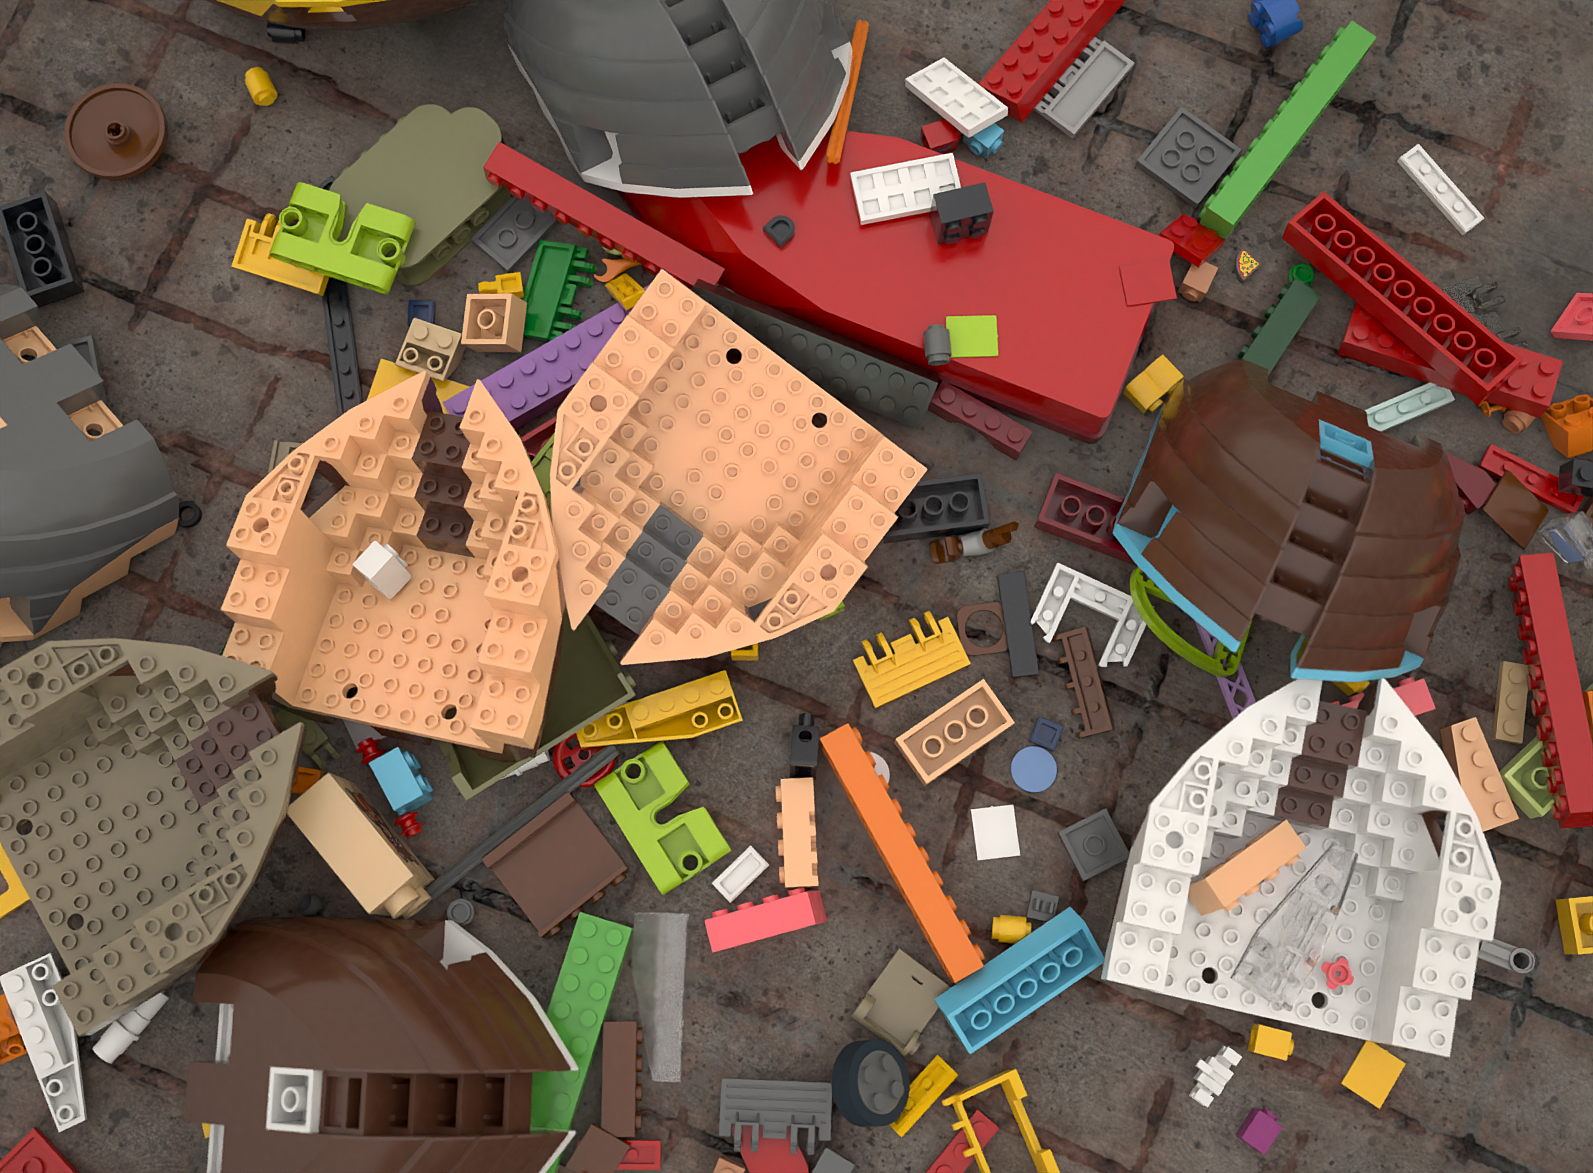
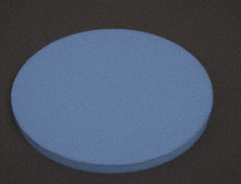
[1011,746,1057,792]

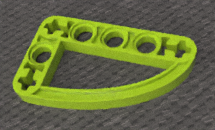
[1130,567,1252,678]

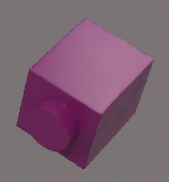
[1235,1107,1283,1155]

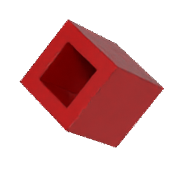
[920,119,961,154]

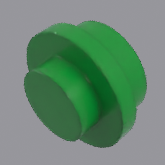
[1288,264,1314,287]

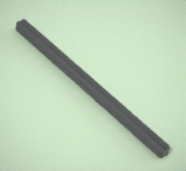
[425,745,619,903]

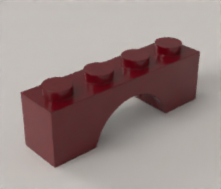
[928,380,1033,461]

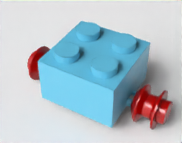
[355,737,434,839]

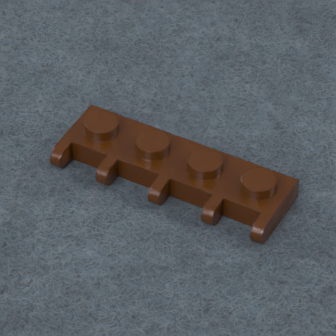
[1052,626,1115,739]

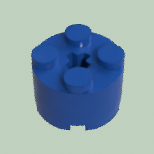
[1247,0,1303,48]

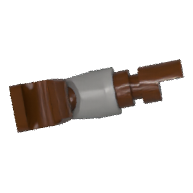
[930,521,1019,564]

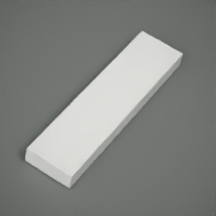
[1397,144,1484,236]

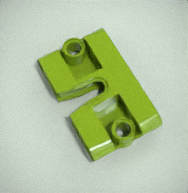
[269,182,416,294]
[594,741,732,895]

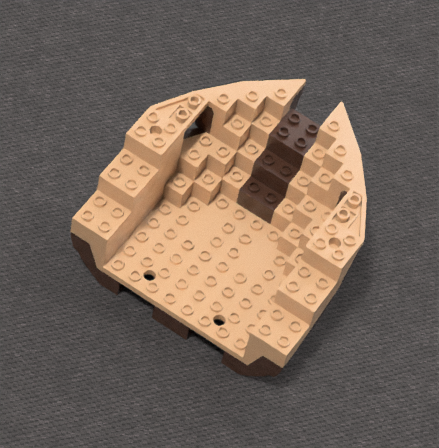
[221,371,566,762]

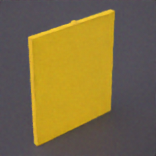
[1341,1041,1406,1109]

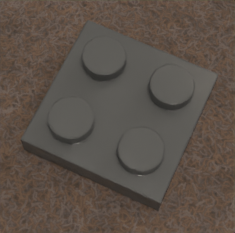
[1057,808,1130,881]

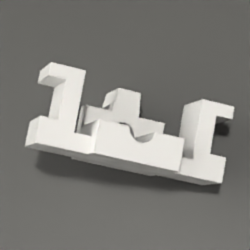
[1189,1046,1242,1107]

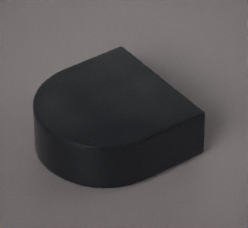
[763,216,795,249]

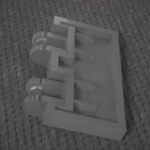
[719,1078,832,1155]

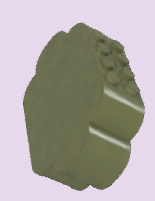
[329,104,512,286]

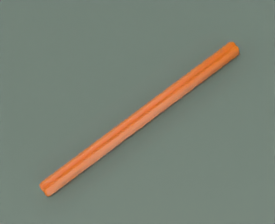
[826,20,869,164]

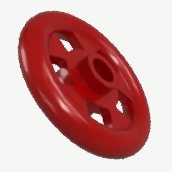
[553,733,616,787]

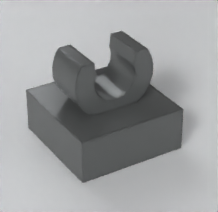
[1026,890,1059,922]

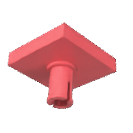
[1550,293,1593,341]

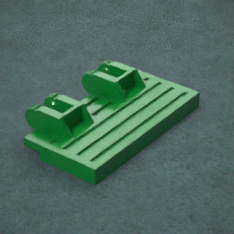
[522,240,597,342]

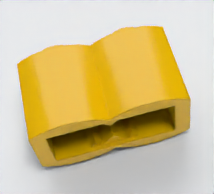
[1123,354,1184,414]

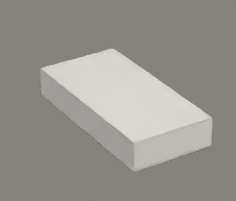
[712,846,769,903]

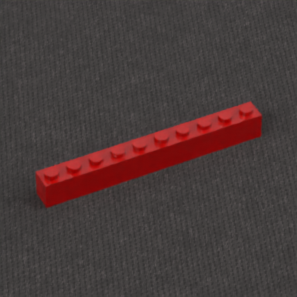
[483,142,725,290]

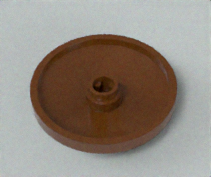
[64,83,168,180]

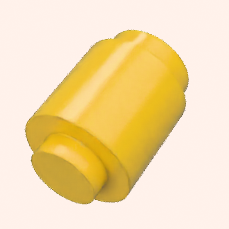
[245,67,277,106]
[992,915,1031,944]

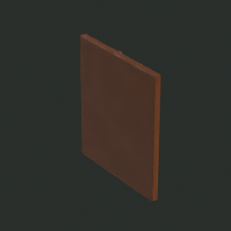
[565,1123,630,1173]

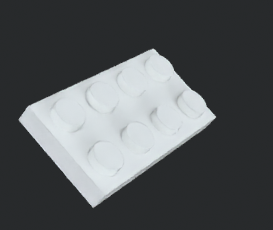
[905,58,1008,138]
[850,153,961,225]

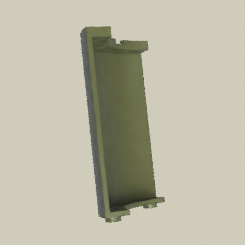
[436,606,636,800]

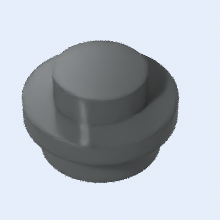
[447,899,475,926]

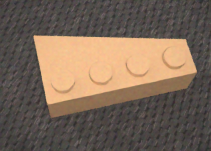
[1440,717,1519,832]

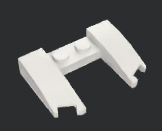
[1030,563,1154,667]

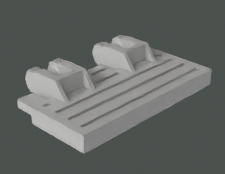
[1033,37,1134,139]

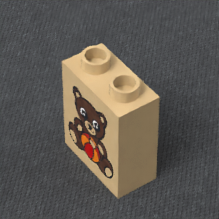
[287,773,435,919]

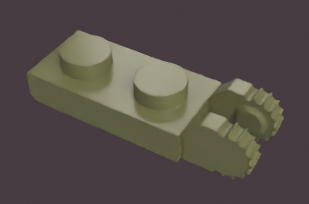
[275,709,341,770]

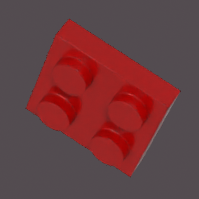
[1159,214,1225,268]

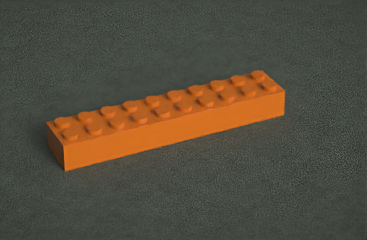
[819,723,985,983]

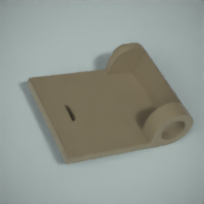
[851,948,951,1057]

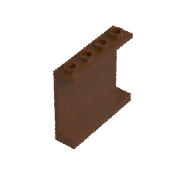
[481,792,630,938]

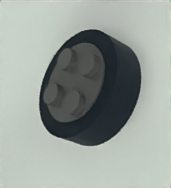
[832,1039,909,1127]

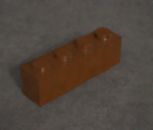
[601,1021,644,1137]

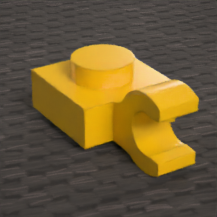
[478,272,524,298]

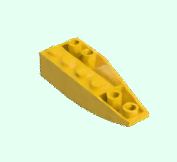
[576,670,743,748]

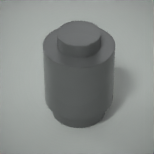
[923,324,952,366]

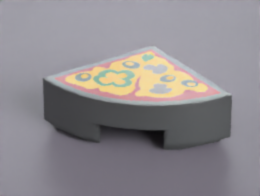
[1235,247,1261,283]

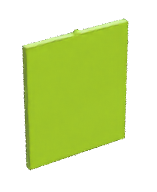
[946,315,998,358]

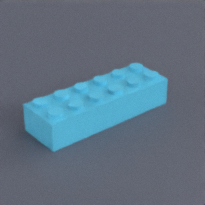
[934,907,1104,1054]

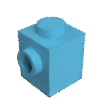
[963,123,1004,159]

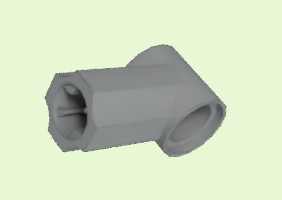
[1477,938,1535,973]

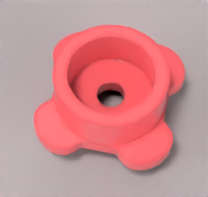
[1321,958,1354,990]

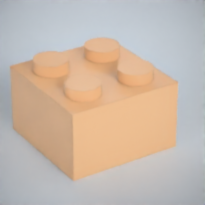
[461,294,527,352]

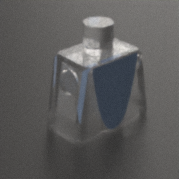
[1537,511,1593,571]

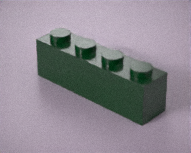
[1237,279,1321,375]

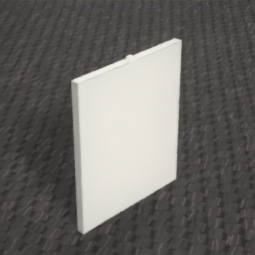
[971,805,1020,860]

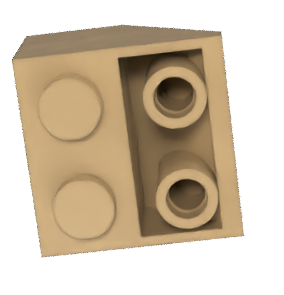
[395,318,466,382]

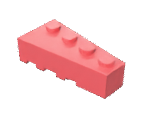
[704,887,828,953]

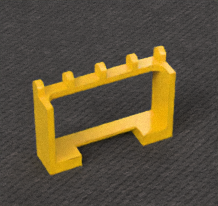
[942,1069,1060,1173]

